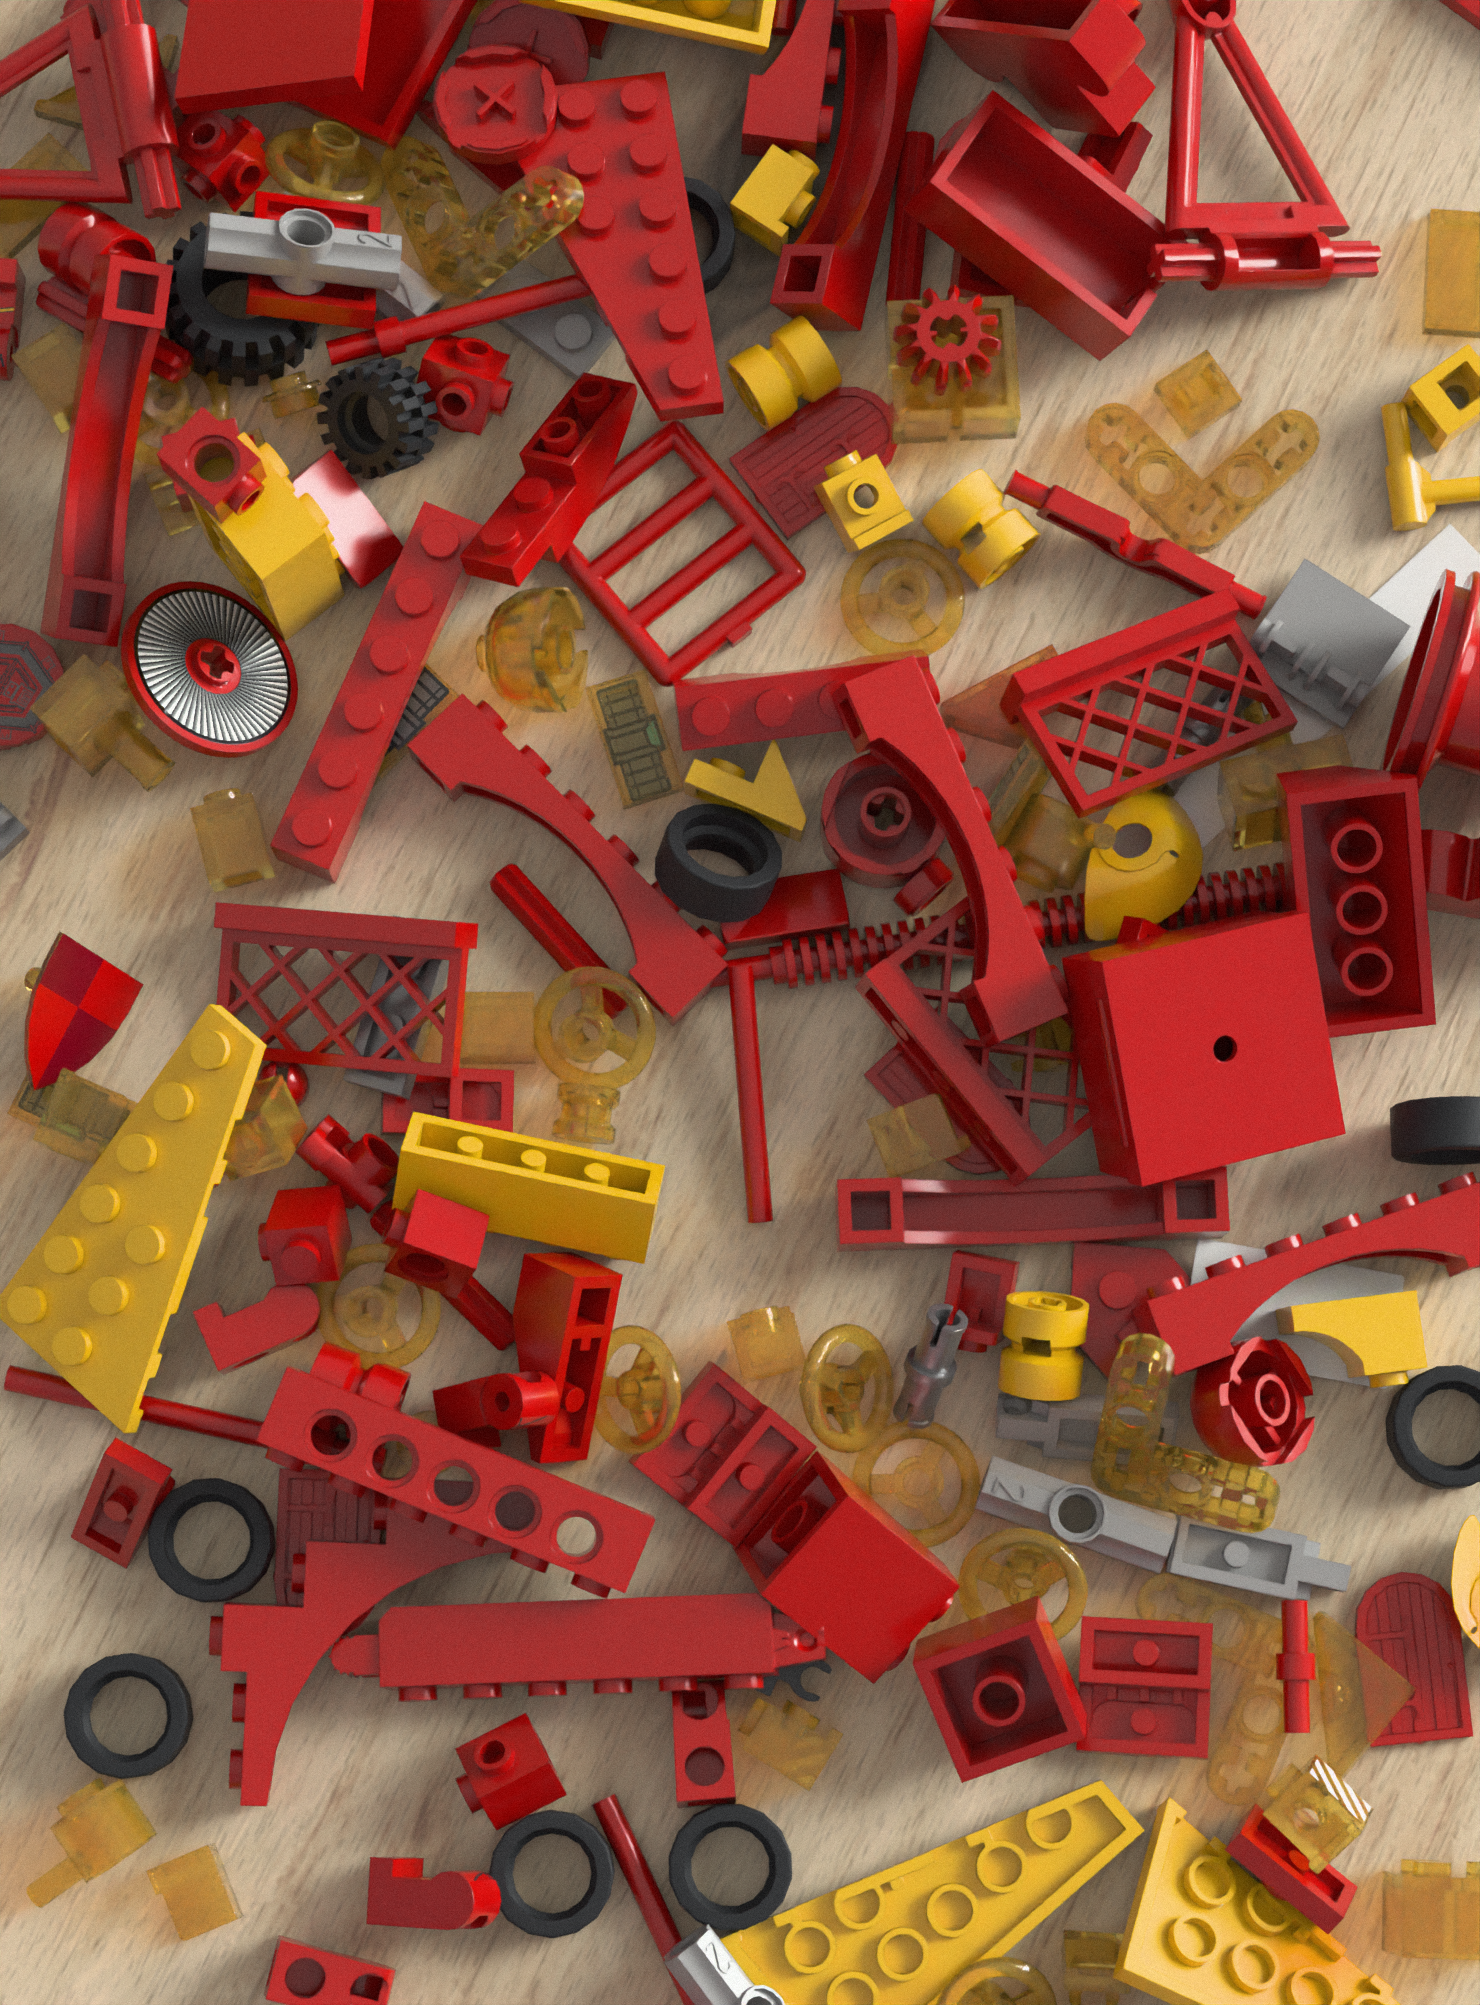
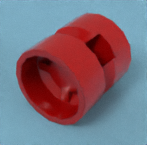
[37,202,156,298]
[309,1341,411,1452]

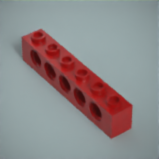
[256,1366,656,1599]

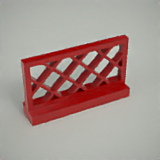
[999,588,1298,819]
[854,895,1091,1187]
[214,902,479,1078]

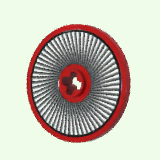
[121,581,298,758]

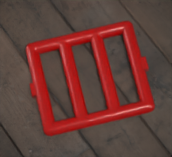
[558,420,806,687]

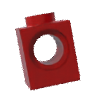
[156,406,267,524]
[381,1189,490,1298]

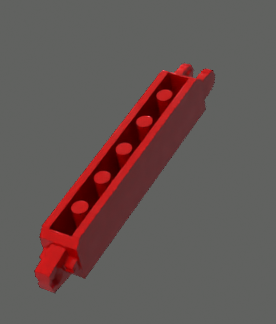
[328,1593,827,1702]

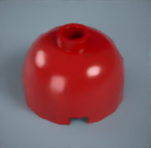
[1189,1336,1315,1468]

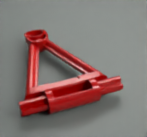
[0,0,182,219]
[1147,0,1382,291]

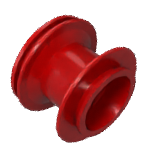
[1380,569,1480,794]

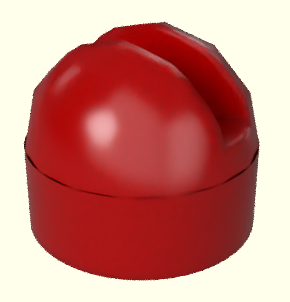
[257,1061,310,1112]

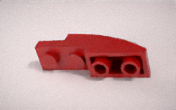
[460,373,638,587]

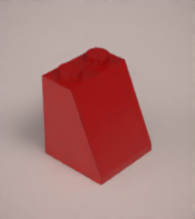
[732,1450,961,1684]

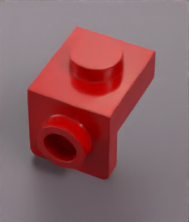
[1077,121,1153,193]
[944,1250,1020,1353]

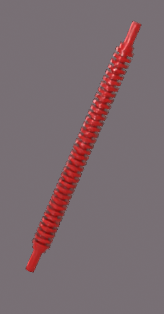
[710,862,1288,989]

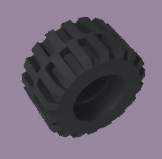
[165,211,320,387]

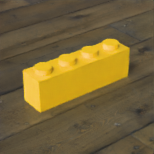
[392,1112,665,1264]

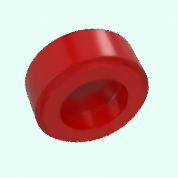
[893,857,954,917]

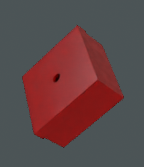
[1061,910,1346,1187]

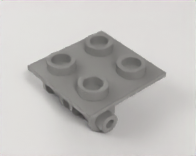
[1249,559,1411,730]

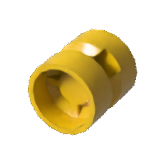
[725,315,842,431]
[922,469,1041,589]
[998,1291,1089,1401]

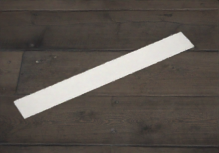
[1112,524,1480,858]

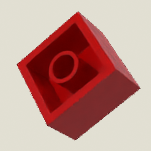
[912,1595,1087,1783]

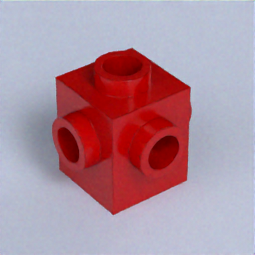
[172,110,276,213]
[416,334,514,436]

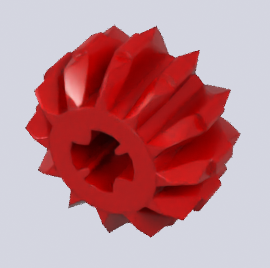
[893,284,1002,396]

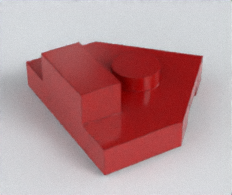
[1070,1242,1191,1383]

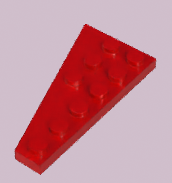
[512,71,724,422]

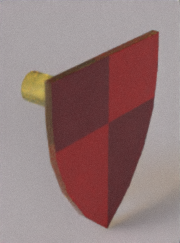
[24,932,144,1091]

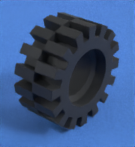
[317,357,439,479]

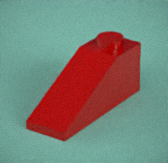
[512,1252,623,1464]

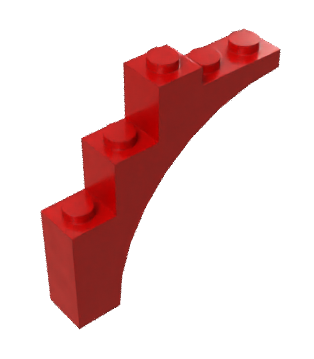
[209,1477,534,1807]

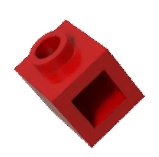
[258,1185,352,1286]
[455,1713,567,1831]

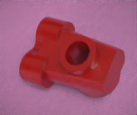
[294,1114,399,1214]

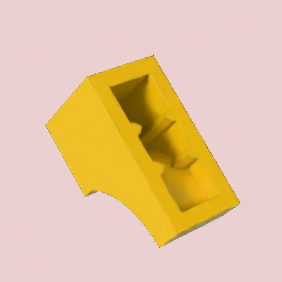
[1275,1290,1428,1388]

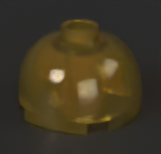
[476,587,588,713]

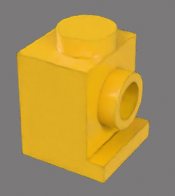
[730,144,820,257]
[1401,344,1480,453]
[813,450,914,553]

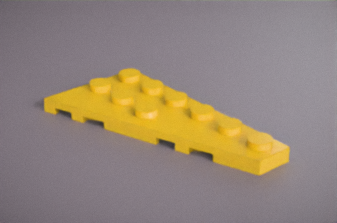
[0,1004,267,1434]
[719,1779,1145,2005]
[1113,1797,1401,2005]

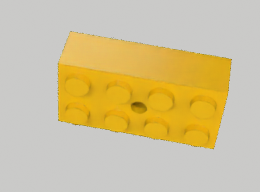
[187,432,345,641]

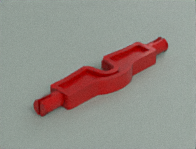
[1003,470,1267,620]

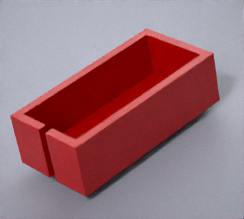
[902,90,1190,361]

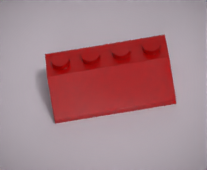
[1276,765,1436,1038]

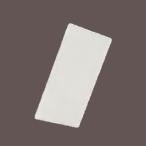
[1190,1238,1404,1389]

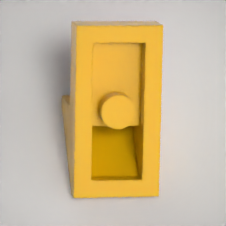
[684,740,807,843]

